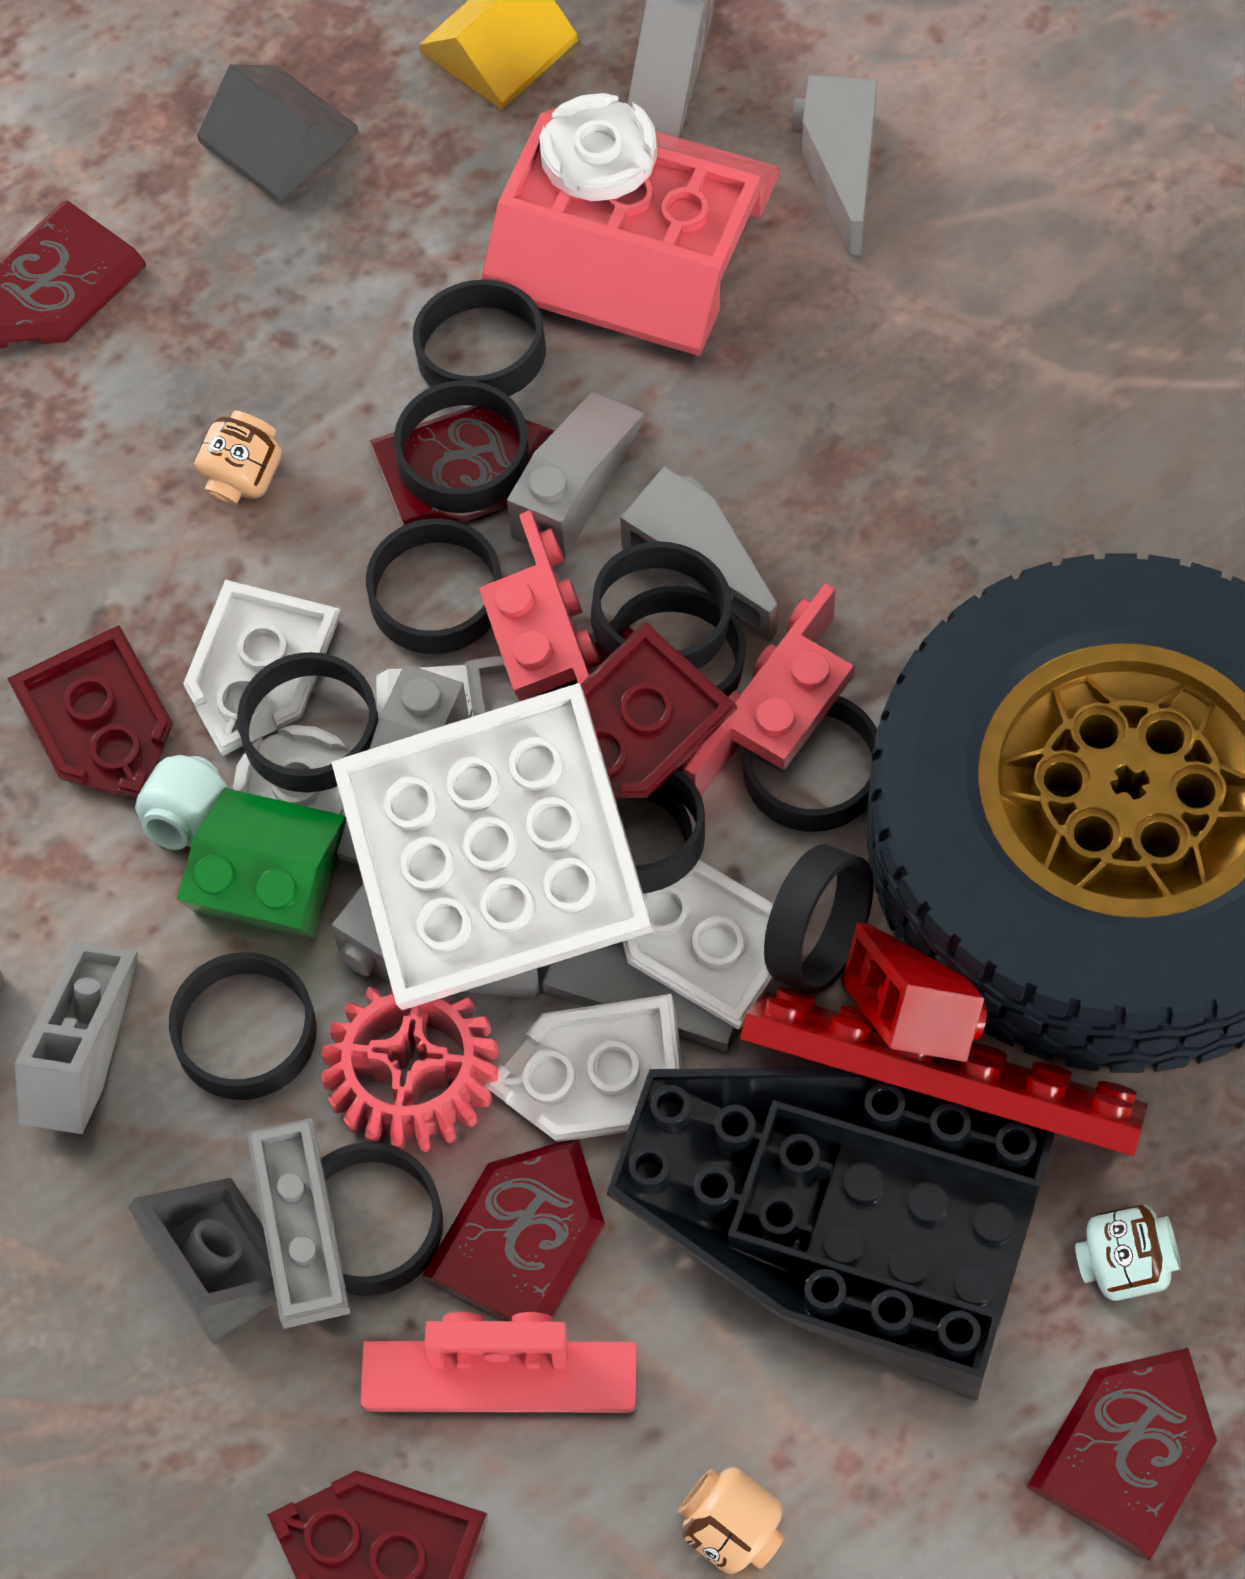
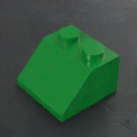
[177,788,347,940]

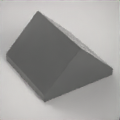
[197,64,359,203]
[128,1178,277,1343]

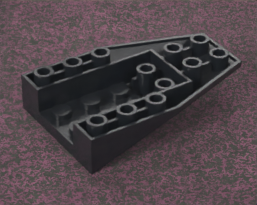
[607,1067,1055,1401]

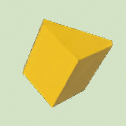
[419,0,578,110]

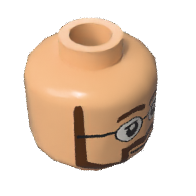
[194,411,283,505]
[678,1467,785,1574]

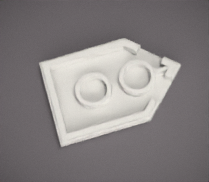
[183,580,341,756]
[622,860,775,1030]
[485,994,682,1142]

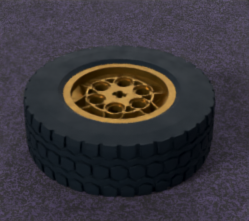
[867,553,1245,1073]

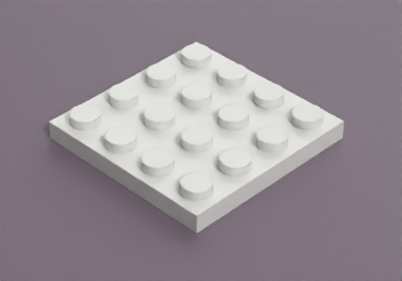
[331,683,654,1010]

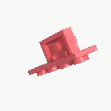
[479,510,601,701]
[682,583,854,796]
[360,1312,637,1413]

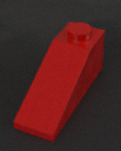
[841,922,987,1062]

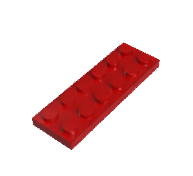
[740,987,1148,1156]

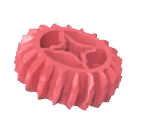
[321,984,499,1153]

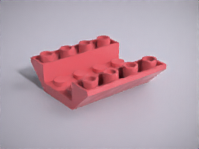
[481,107,780,356]

